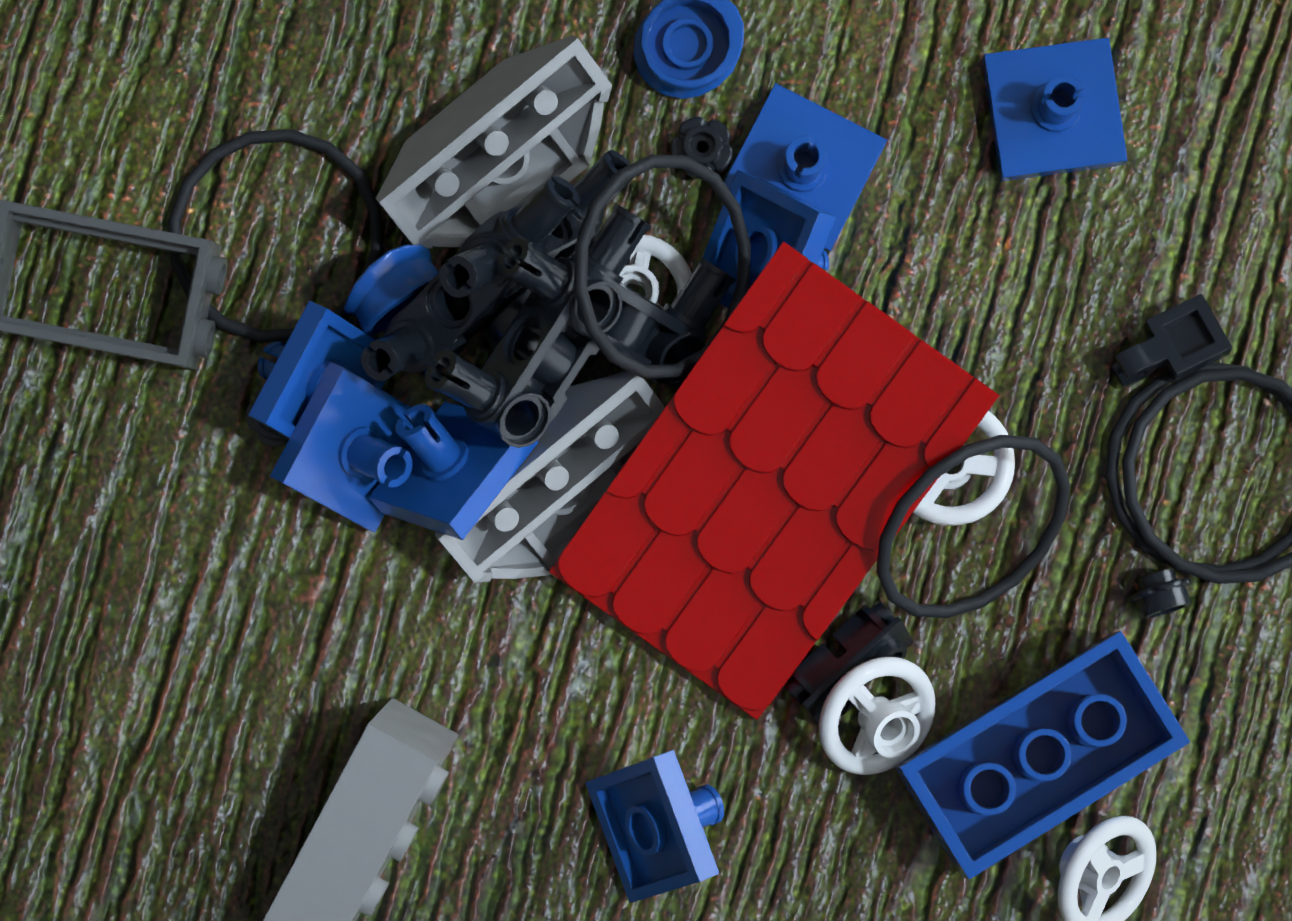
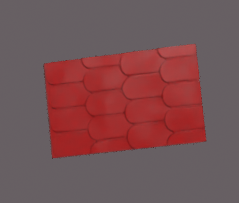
[549,241,1000,720]

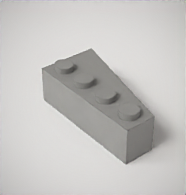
[263,698,459,921]

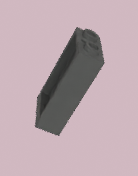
[0,200,228,370]

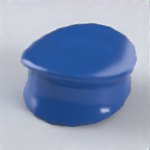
[633,0,744,99]
[344,244,439,336]

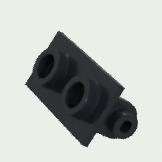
[784,600,914,725]

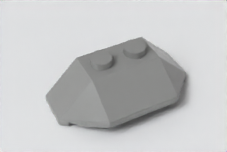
[376,35,612,248]
[435,371,665,583]

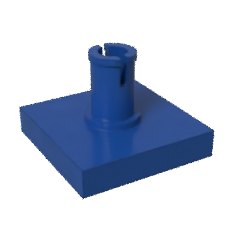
[982,37,1128,182]
[717,83,888,255]
[702,170,836,308]
[248,301,386,439]
[269,362,414,533]
[369,401,539,540]
[585,750,724,903]

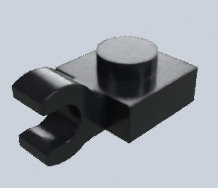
[1111,293,1233,389]

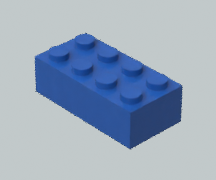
[894,631,1190,880]

